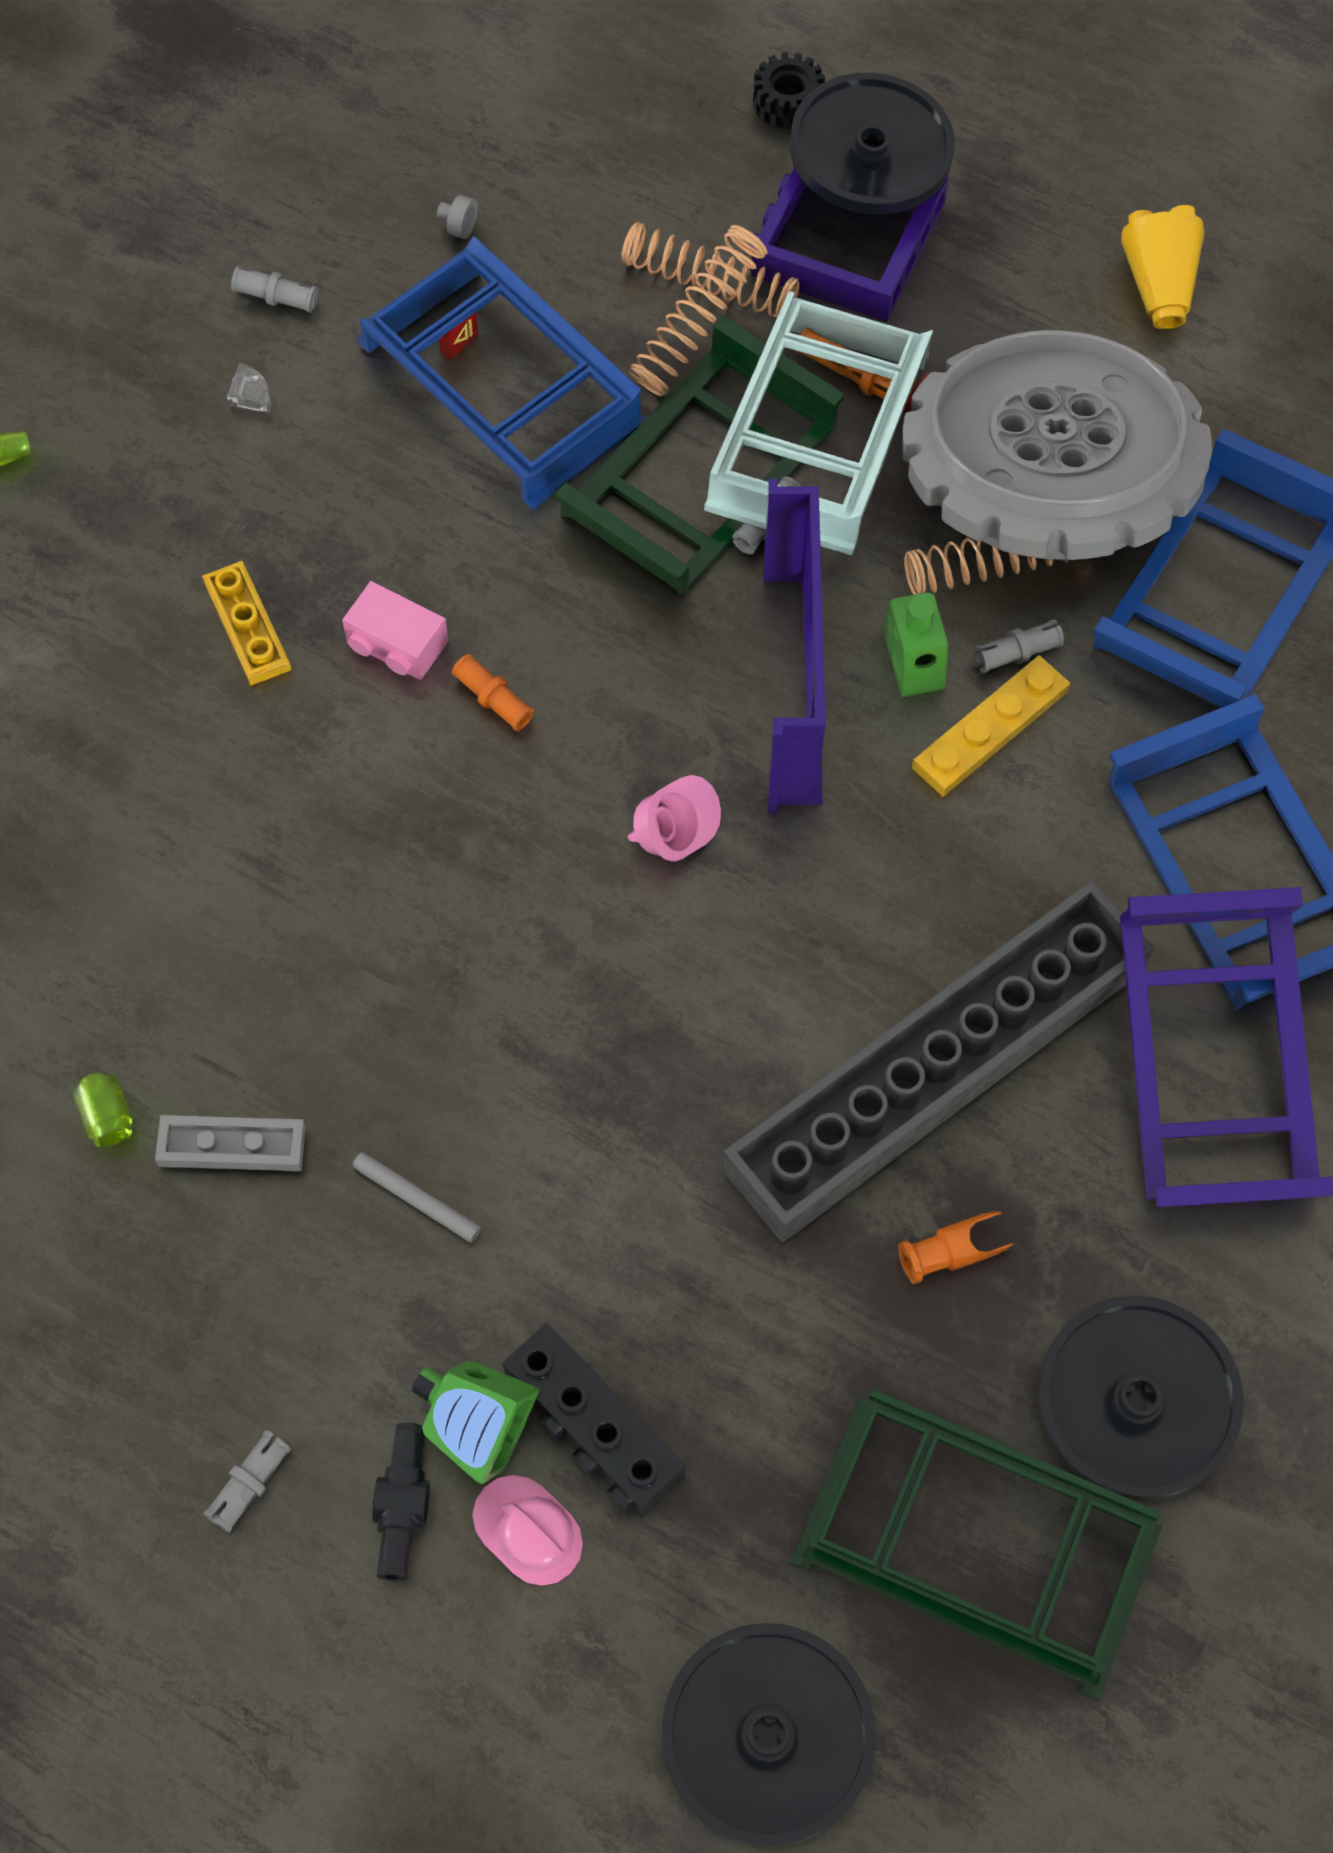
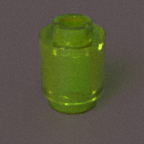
[72,1072,133,1147]

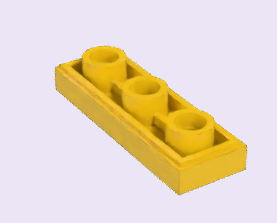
[202,561,292,686]

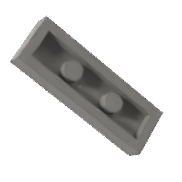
[155,1115,306,1171]

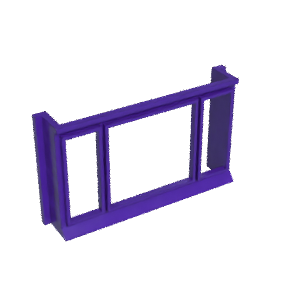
[763,479,826,813]
[1120,887,1333,1208]

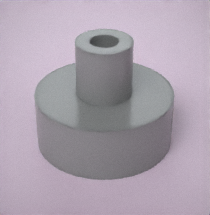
[437,194,478,239]

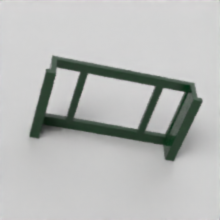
[555,315,845,597]
[790,1389,1162,1700]

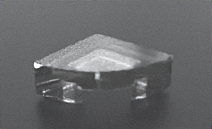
[227,363,271,413]

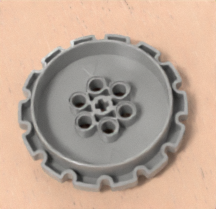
[902,330,1212,560]

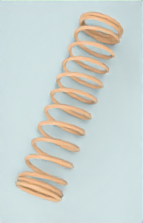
[622,222,800,318]
[628,225,768,396]
[904,537,1069,595]

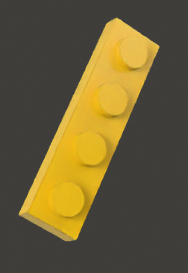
[912,655,1071,797]

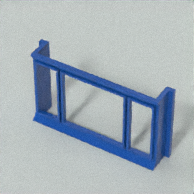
[358,236,645,510]
[1093,428,1333,708]
[1108,694,1333,1011]

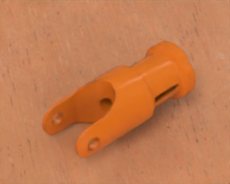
[898,1211,1013,1285]

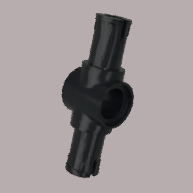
[372,1423,430,1582]

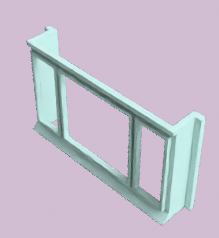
[704,291,933,555]

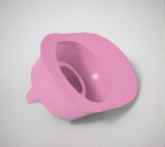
[627,775,721,862]
[472,1475,583,1586]

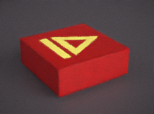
[439,303,478,360]

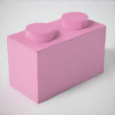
[342,581,449,680]

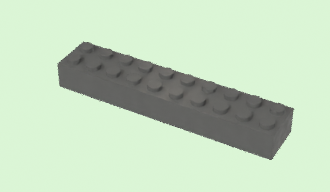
[722,880,1154,1243]

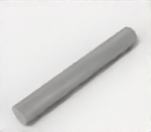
[352,1151,482,1243]

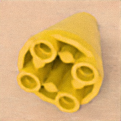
[1121,205,1205,329]

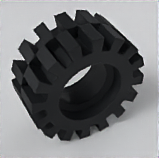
[753,52,825,130]

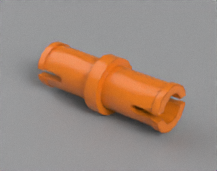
[451,653,534,731]

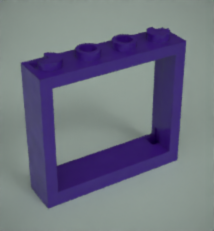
[747,164,949,322]

